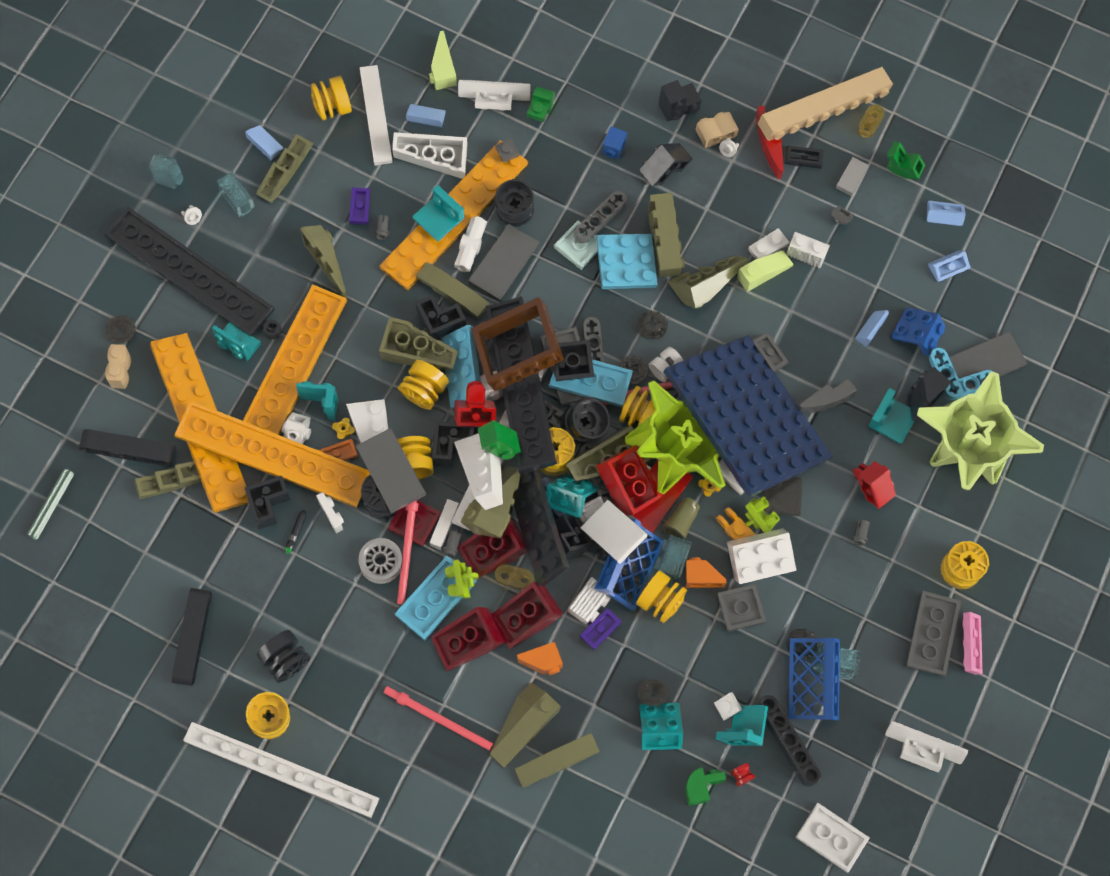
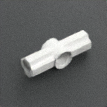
[454,216,487,272]

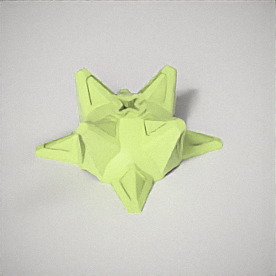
[917,372,1044,490]

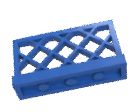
[594,519,664,611]
[789,638,840,720]

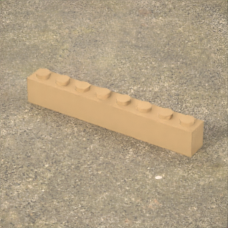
[758,67,893,141]

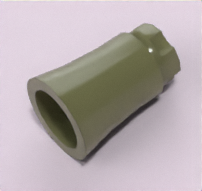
[661,497,700,542]

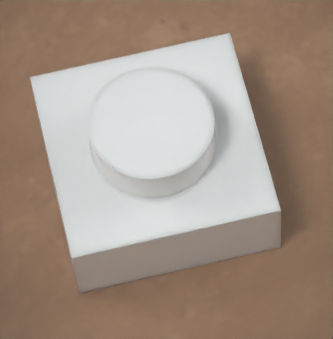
[714,692,742,720]

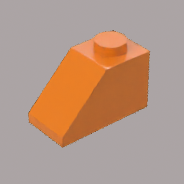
[684,557,726,588]
[517,642,563,675]

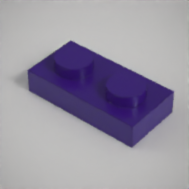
[349,187,371,225]
[580,608,622,651]

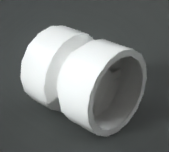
[648,347,684,382]

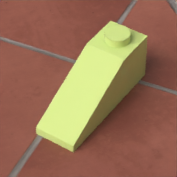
[429,31,457,90]
[737,250,793,292]

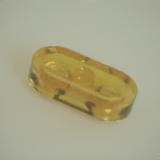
[858,105,885,138]
[495,564,534,590]

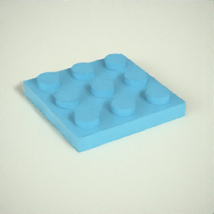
[596,234,658,289]

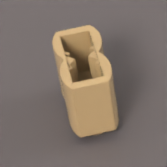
[696,112,739,148]
[105,344,131,389]

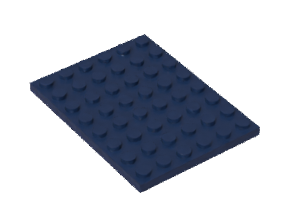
[663,335,833,498]

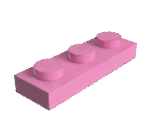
[962,612,982,675]

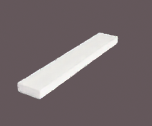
[360,65,393,166]

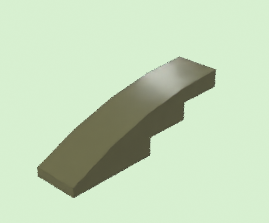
[256,134,313,203]
[416,262,490,318]
[134,461,202,499]
[515,733,600,788]

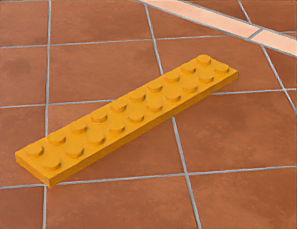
[380,140,528,291]
[243,284,347,435]
[150,333,249,513]
[175,401,370,508]

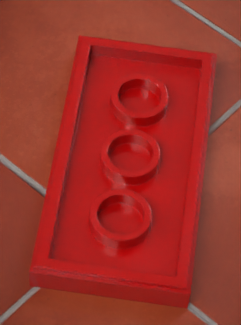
[632,460,693,533]

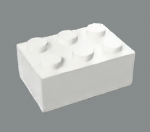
[727,528,796,584]

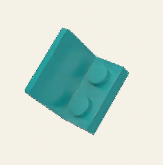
[413,185,464,241]
[212,322,261,361]
[296,381,338,421]
[868,388,914,444]
[546,474,599,518]
[639,703,683,750]
[716,705,768,746]

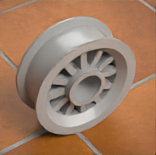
[359,538,402,584]

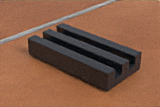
[785,145,823,169]

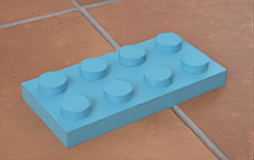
[441,325,481,409]
[549,359,633,407]
[395,556,477,641]

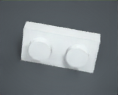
[748,228,789,259]
[316,492,344,534]

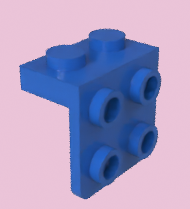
[892,308,945,356]

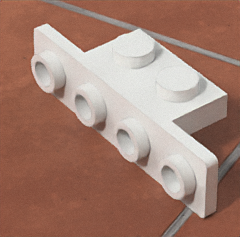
[458,80,531,111]
[885,721,968,773]

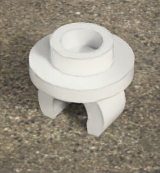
[719,138,739,157]
[181,205,202,225]

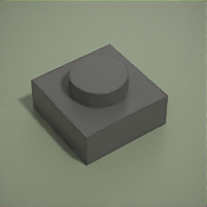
[495,138,519,163]
[831,206,854,225]

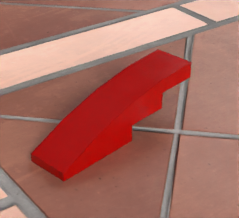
[756,106,783,179]

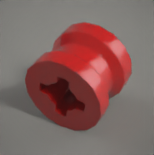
[730,763,755,787]

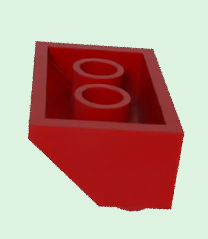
[596,445,662,516]

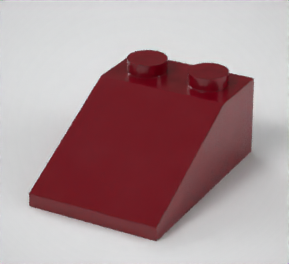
[458,517,528,580]
[491,582,564,649]
[430,606,505,671]

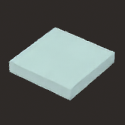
[554,221,598,270]

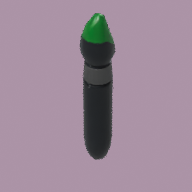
[285,510,306,554]

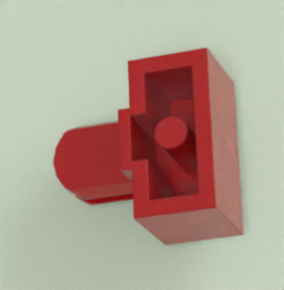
[454,381,496,426]
[853,461,896,509]

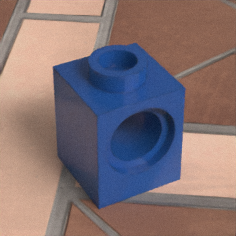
[602,126,628,159]

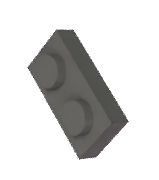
[753,332,789,372]

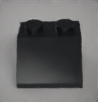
[553,340,594,381]
[909,367,951,422]

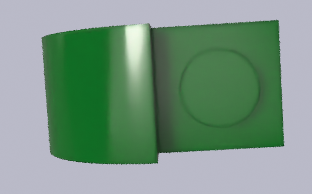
[527,86,555,122]
[887,141,925,180]
[685,767,726,806]

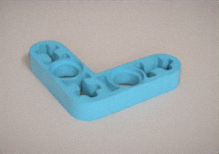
[929,348,993,400]

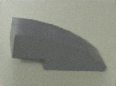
[798,379,857,414]

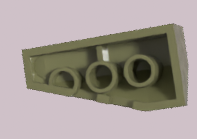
[300,225,347,299]
[668,255,748,308]
[379,317,458,370]
[566,426,650,481]
[460,466,521,538]
[490,683,561,768]

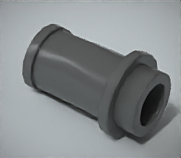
[375,215,389,240]
[853,520,870,546]
[443,531,461,558]

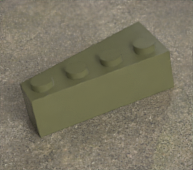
[648,193,685,278]

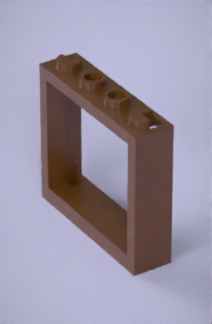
[471,297,564,391]

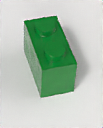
[478,420,521,460]

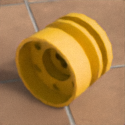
[311,76,352,121]
[398,360,449,410]
[619,386,655,426]
[539,427,575,476]
[397,436,434,480]
[941,541,989,589]
[636,570,687,624]
[246,692,290,739]

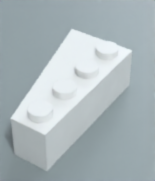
[392,132,468,179]
[346,399,388,444]
[454,433,503,510]

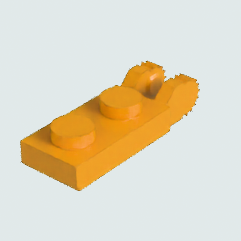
[716,507,756,540]

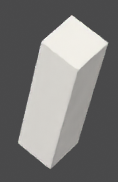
[430,499,459,550]

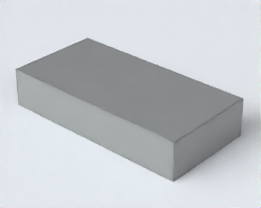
[836,157,869,197]

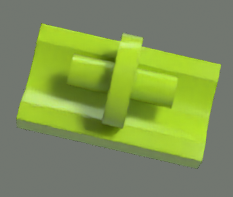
[745,496,780,533]
[445,560,479,599]

